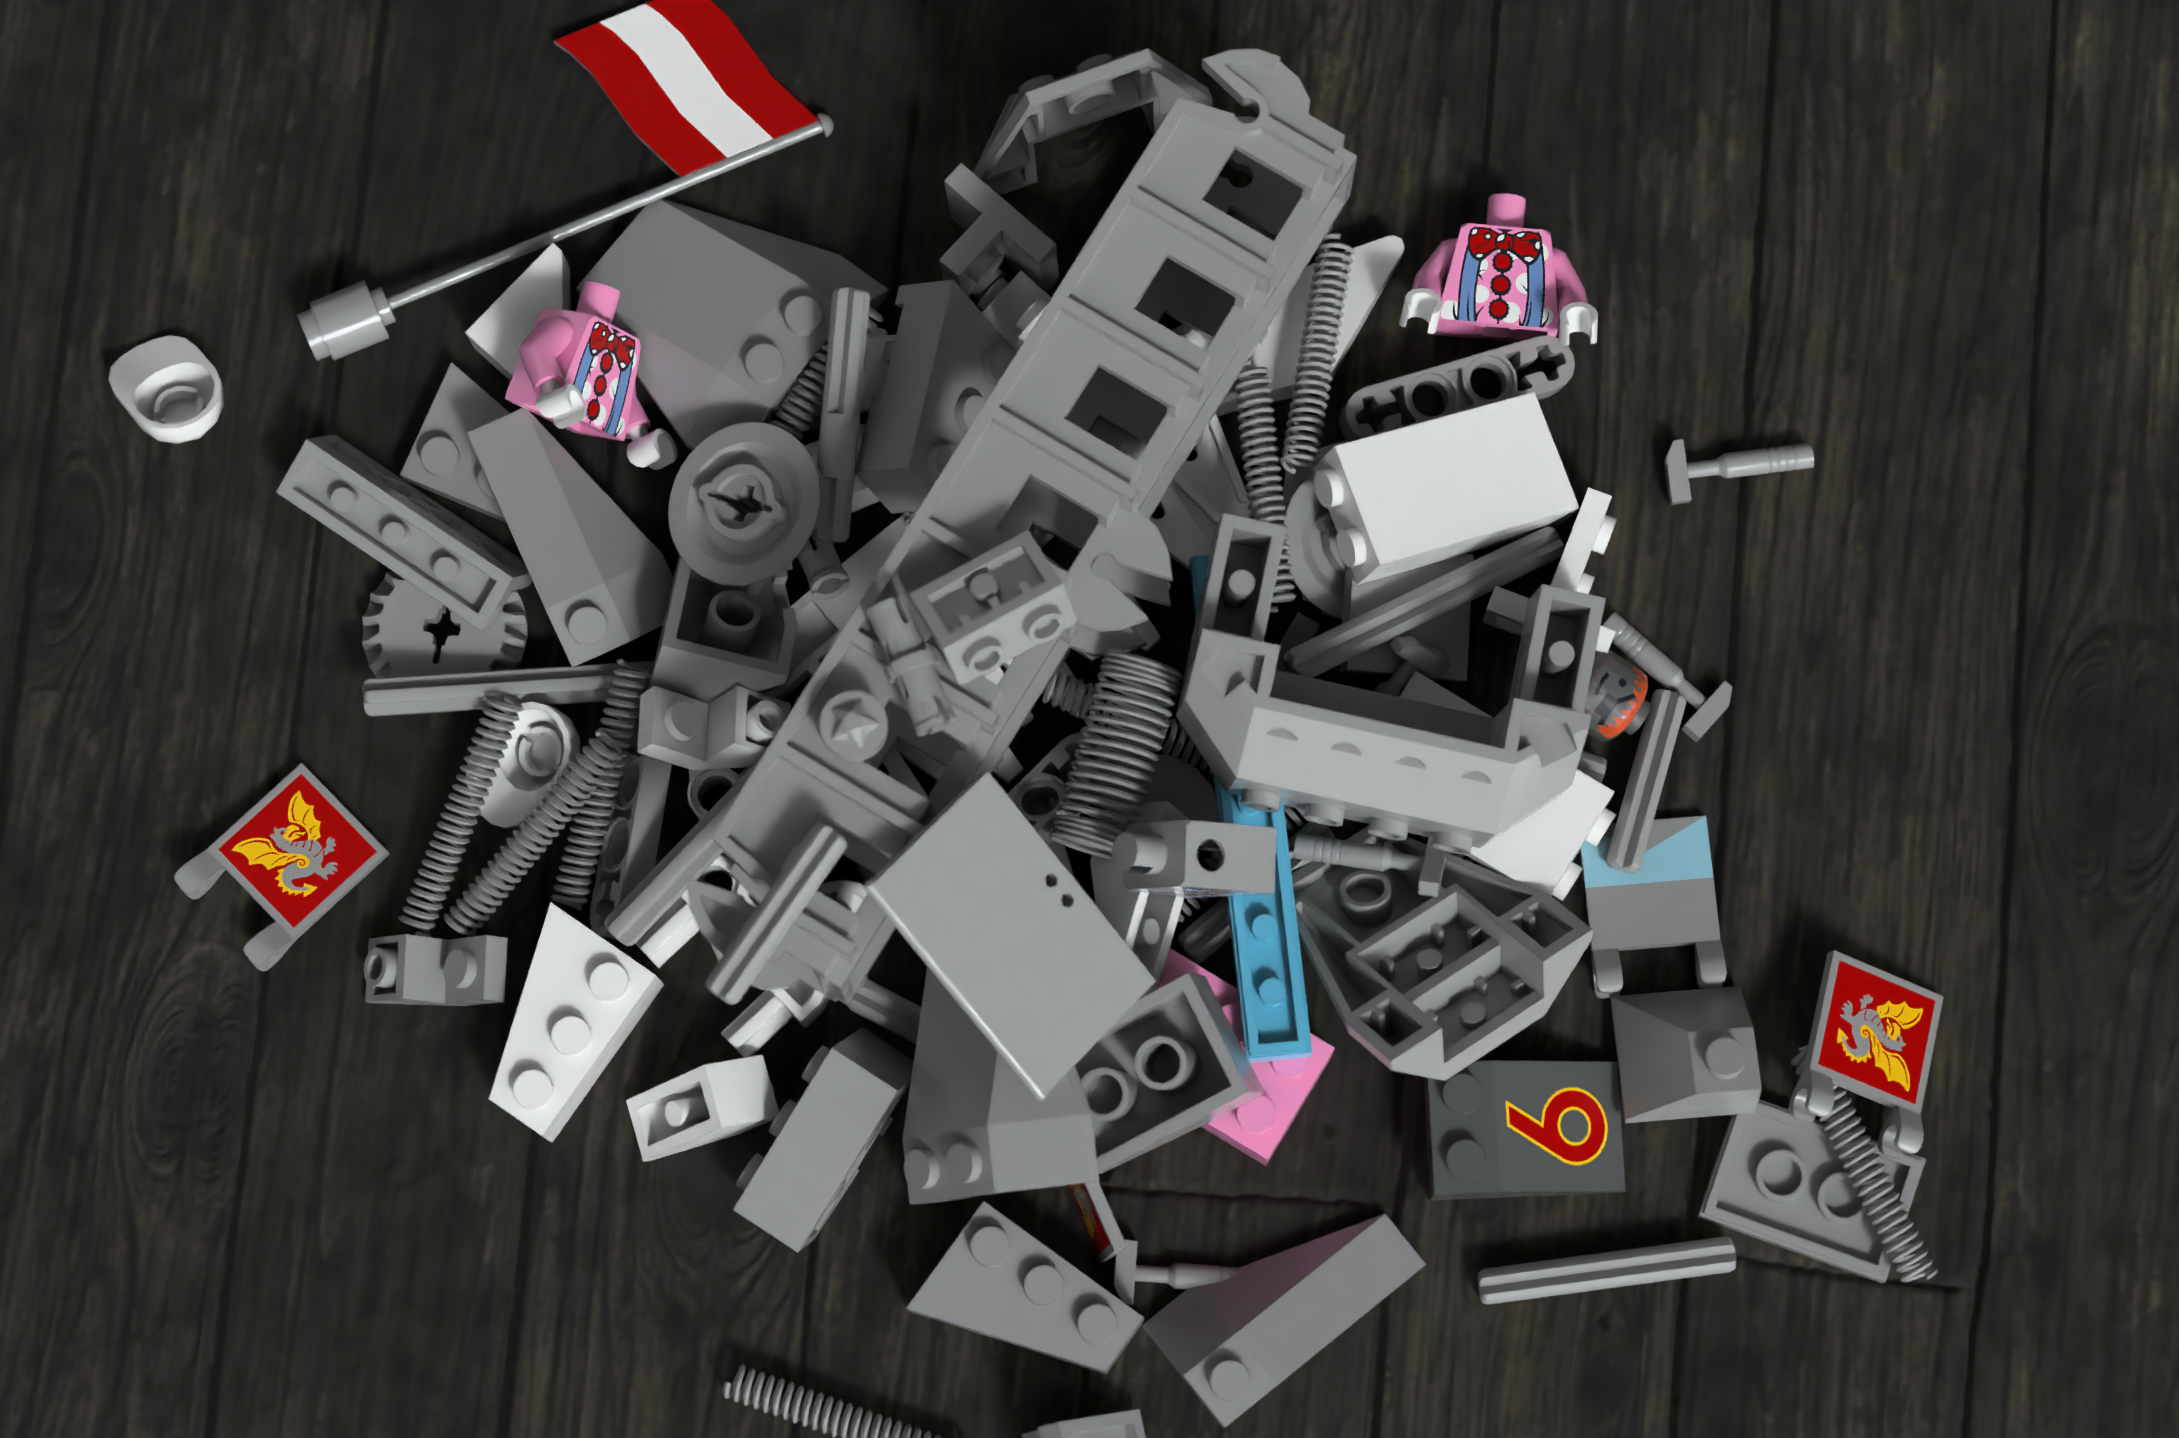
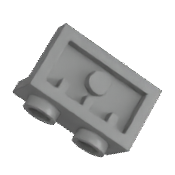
[909,530,1077,685]

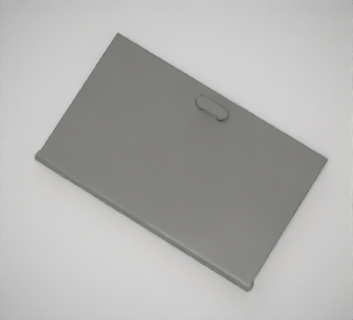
[864,771,1156,1101]

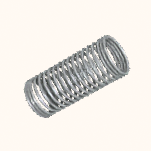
[1049,651,1184,860]

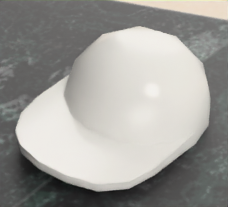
[108,335,224,444]
[466,701,580,828]

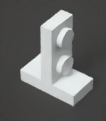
[1482,487,1617,653]

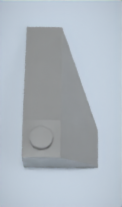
[467,408,674,668]

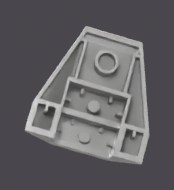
[973,48,1213,195]
[576,198,889,451]
[1292,826,1593,1081]
[902,966,1099,1205]

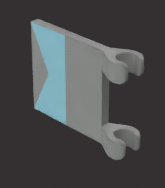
[1580,815,1727,999]

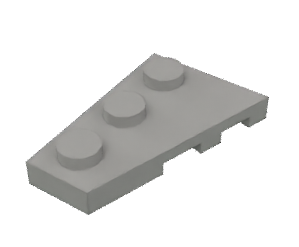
[400,362,510,523]

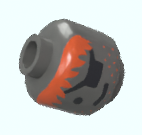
[1584,650,1651,742]

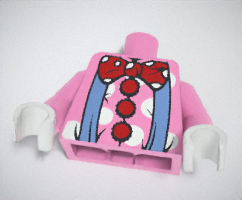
[1399,193,1598,346]
[505,281,678,470]

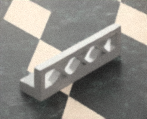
[276,434,533,631]

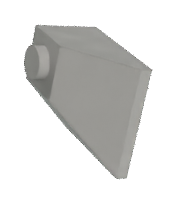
[1610,986,1762,1123]

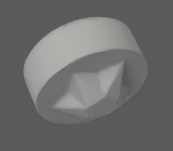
[819,690,889,762]

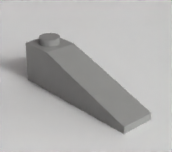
[649,495,798,704]
[1142,1214,1426,1429]

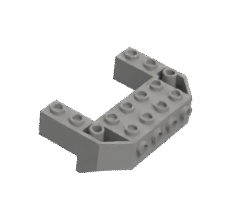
[1176,513,1606,854]

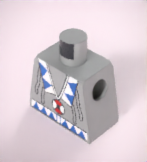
[1111,820,1277,898]

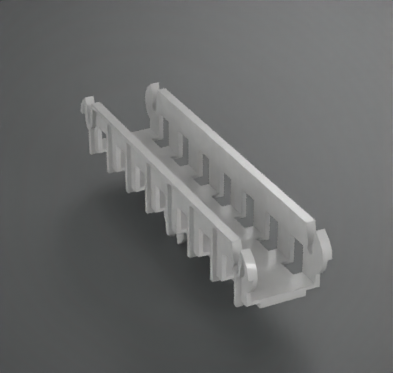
[686,48,1357,1006]

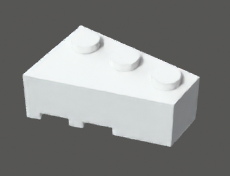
[489,902,664,1143]

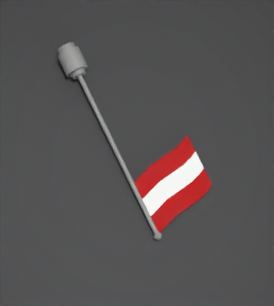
[297,0,834,361]

